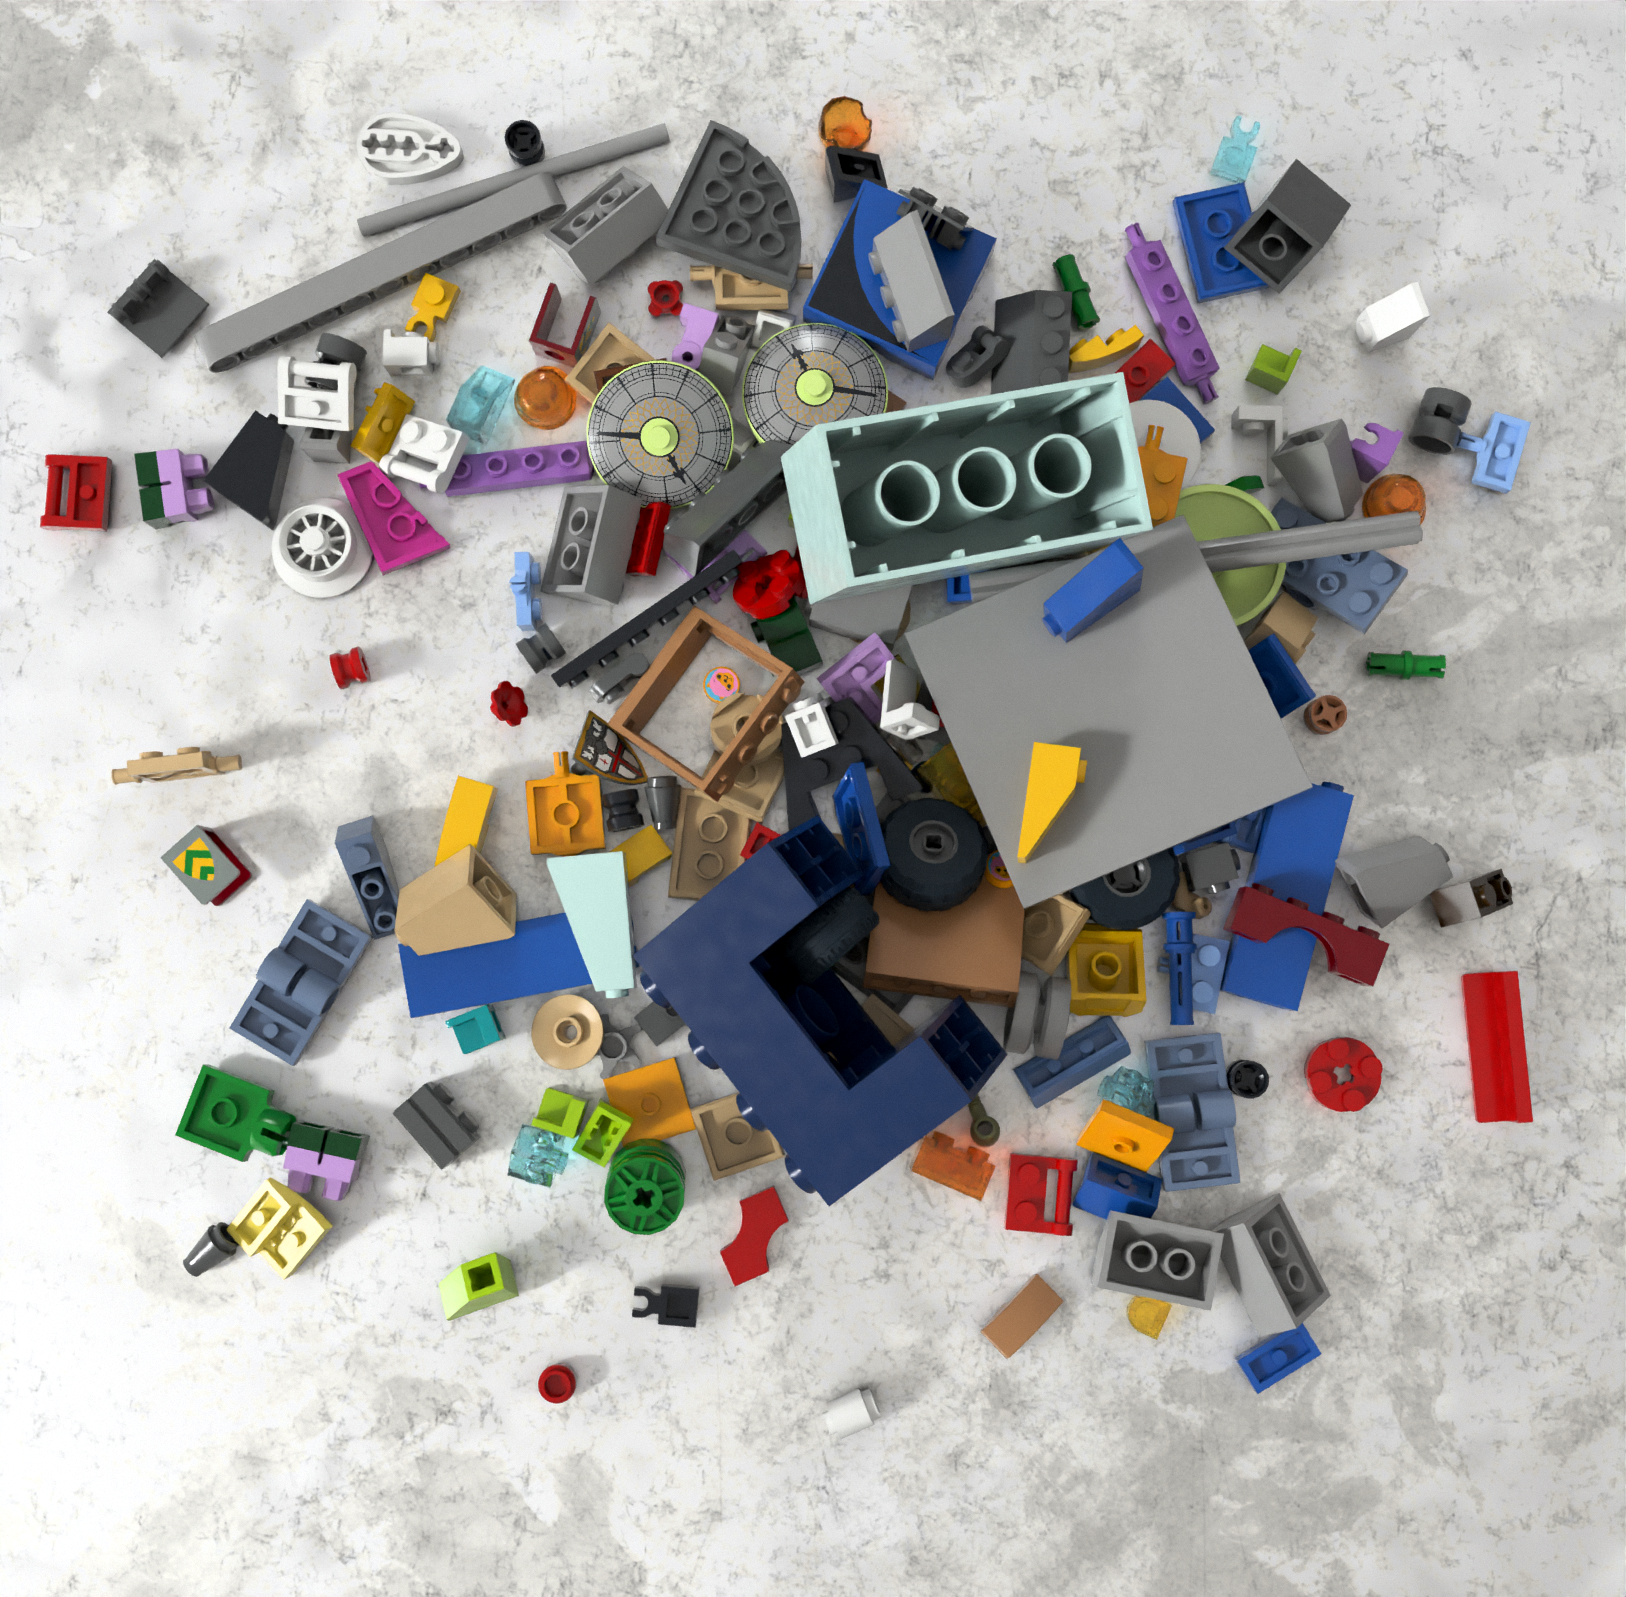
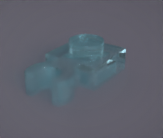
[1209,115,1260,184]

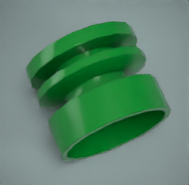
[604,1139,686,1235]

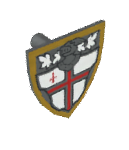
[571,710,648,785]

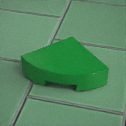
[1225,475,1265,494]

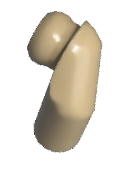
[1172,871,1212,919]

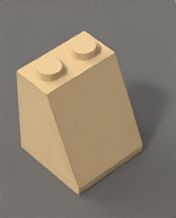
[394,844,517,956]

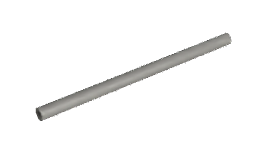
[357,123,670,237]

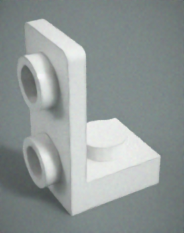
[1231,405,1288,486]
[880,659,940,740]
[785,693,839,758]

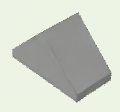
[300,427,352,464]

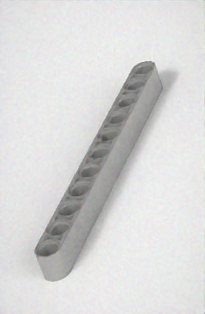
[194,172,567,373]

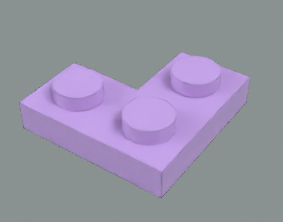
[816,632,896,724]

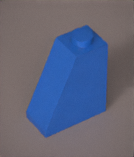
[1042,538,1144,643]

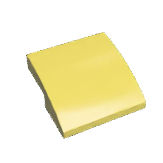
[226,1178,333,1280]

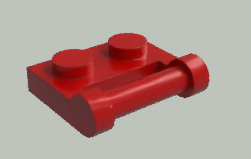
[40,454,112,532]
[1004,1153,1078,1236]

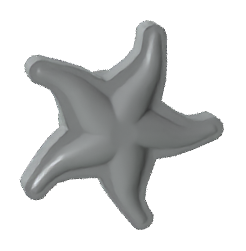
[597,1014,642,1079]

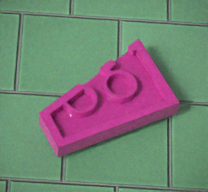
[337,461,450,576]

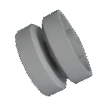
[1003,971,1071,1060]

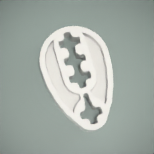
[356,112,463,185]

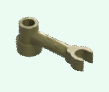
[967,1094,1000,1148]

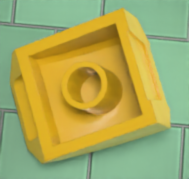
[1066,923,1147,1017]

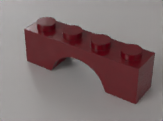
[1223,883,1390,987]

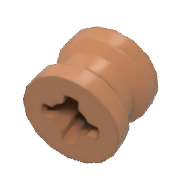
[1303,695,1347,735]

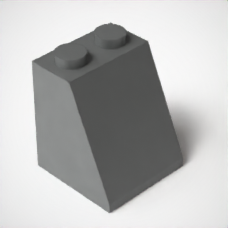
[1224,159,1351,294]

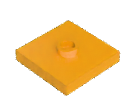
[603,1057,697,1147]
[1076,1099,1174,1173]

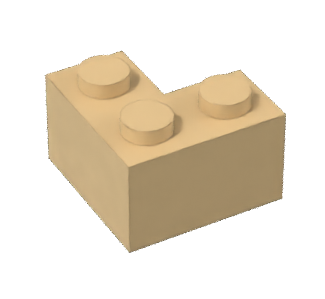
[1243,591,1318,664]

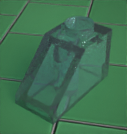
[446,365,515,446]

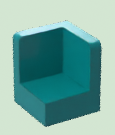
[445,1004,506,1054]

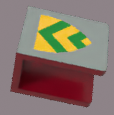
[529,282,601,368]
[160,825,252,906]

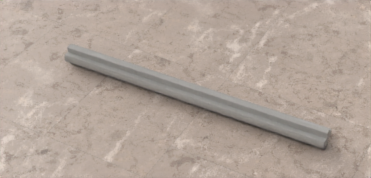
[969,511,1423,604]

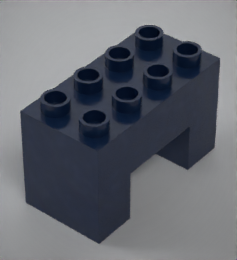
[633,815,1008,1206]

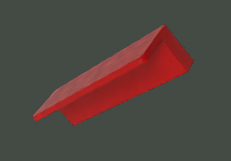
[1461,971,1533,1123]

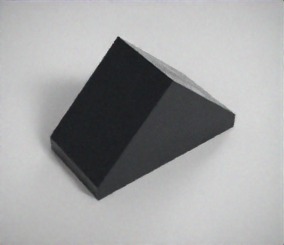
[825,145,888,203]

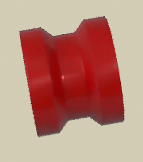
[329,646,371,690]

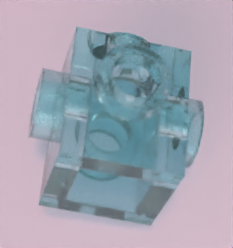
[1098,1066,1155,1117]
[507,1124,569,1188]

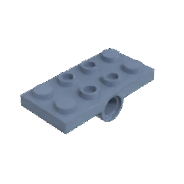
[1271,497,1408,634]
[229,899,373,1066]
[1144,1032,1241,1192]

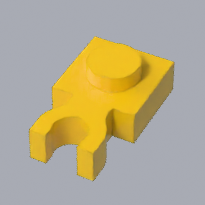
[405,273,461,342]

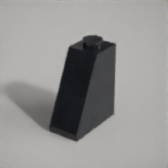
[203,410,294,530]

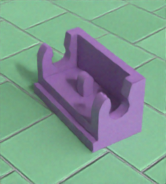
[1350,423,1404,483]

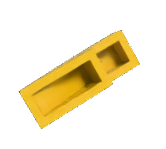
[434,775,498,867]

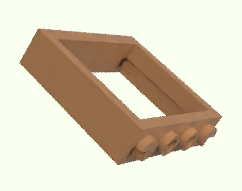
[607,606,805,802]

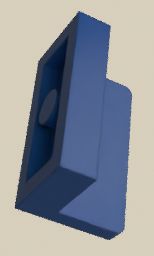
[1072,1152,1162,1220]

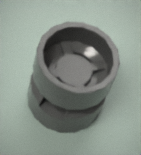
[304,333,367,390]
[1408,387,1472,455]

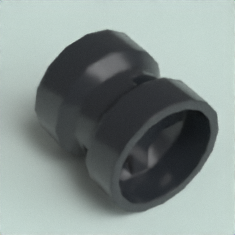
[504,120,545,168]
[602,789,645,833]
[1226,1060,1269,1099]

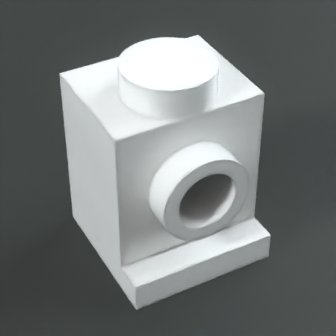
[383,329,440,376]

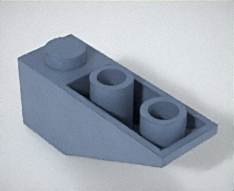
[335,815,399,940]

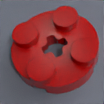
[733,550,805,619]
[1304,1037,1383,1112]

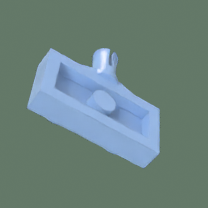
[1457,412,1531,494]
[509,552,542,631]
[1157,934,1230,1014]

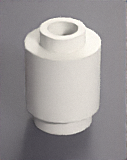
[822,1388,881,1439]

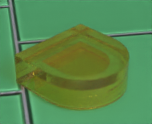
[1126,1295,1172,1340]

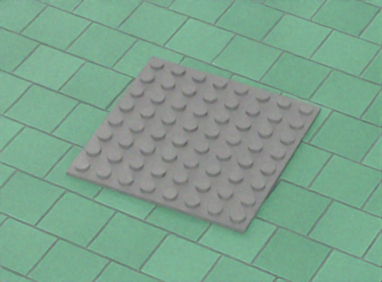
[904,515,1313,909]

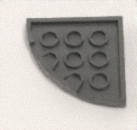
[656,120,802,292]

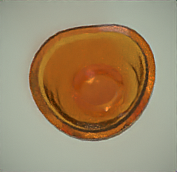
[514,366,577,430]
[1362,473,1426,525]

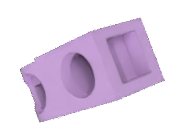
[672,303,720,371]

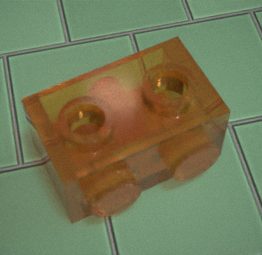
[909,1130,996,1201]

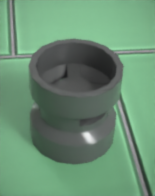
[516,623,566,674]

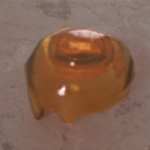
[818,96,872,151]

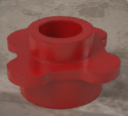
[647,280,683,317]

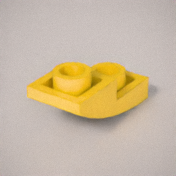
[1068,325,1144,373]
[610,824,672,888]

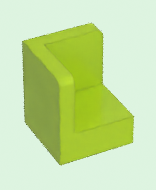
[1245,344,1302,395]
[531,1088,589,1139]

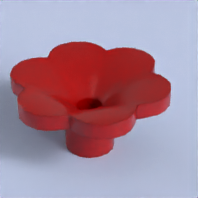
[490,681,528,727]

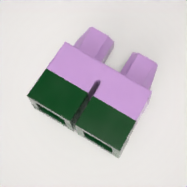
[134,449,214,530]
[283,1120,370,1201]

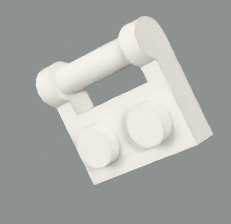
[277,355,357,431]
[379,414,470,494]

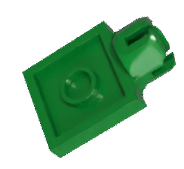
[175,1064,297,1162]

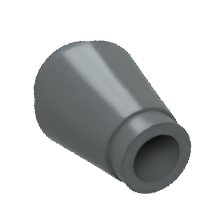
[644,776,681,829]
[183,1222,239,1277]

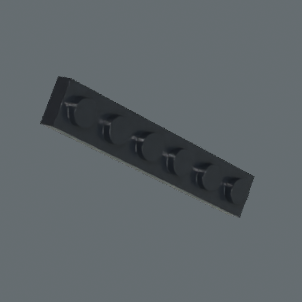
[551,550,744,689]

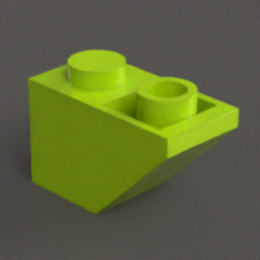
[439,1252,519,1321]

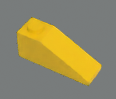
[1017,742,1087,864]

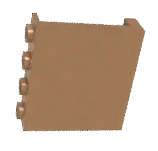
[862,873,1025,1008]

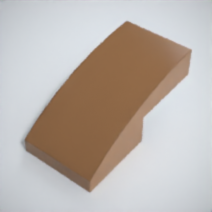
[980,1274,1064,1359]

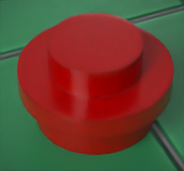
[538,1364,576,1404]

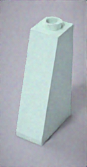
[547,851,637,998]

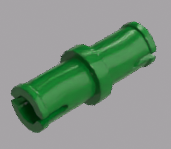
[1052,254,1100,330]
[1366,650,1446,680]

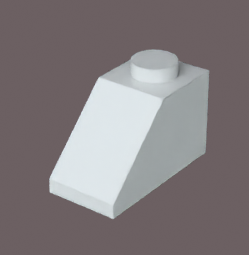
[1356,281,1431,353]

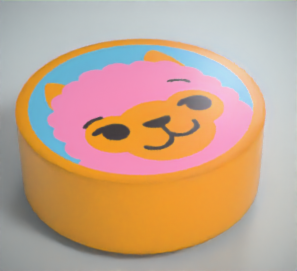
[703,666,740,704]
[985,850,1014,888]

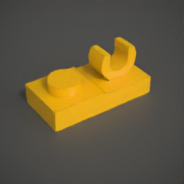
[350,382,415,464]

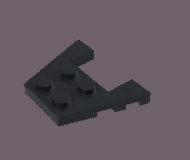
[781,697,925,831]

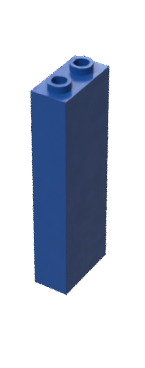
[1220,782,1354,1011]
[398,913,640,1018]

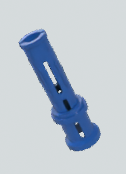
[1162,912,1197,1025]

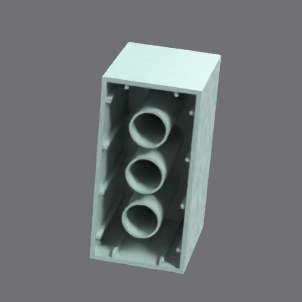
[781,372,1153,605]

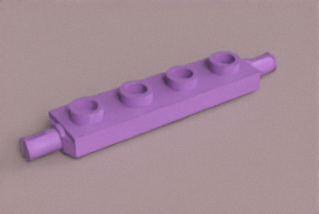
[1125,223,1220,404]
[419,441,594,497]

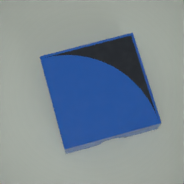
[803,179,997,380]

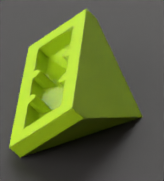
[572,1098,634,1168]

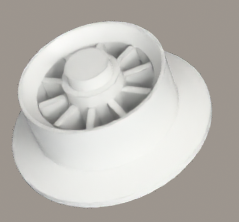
[1129,400,1201,490]
[272,498,373,598]

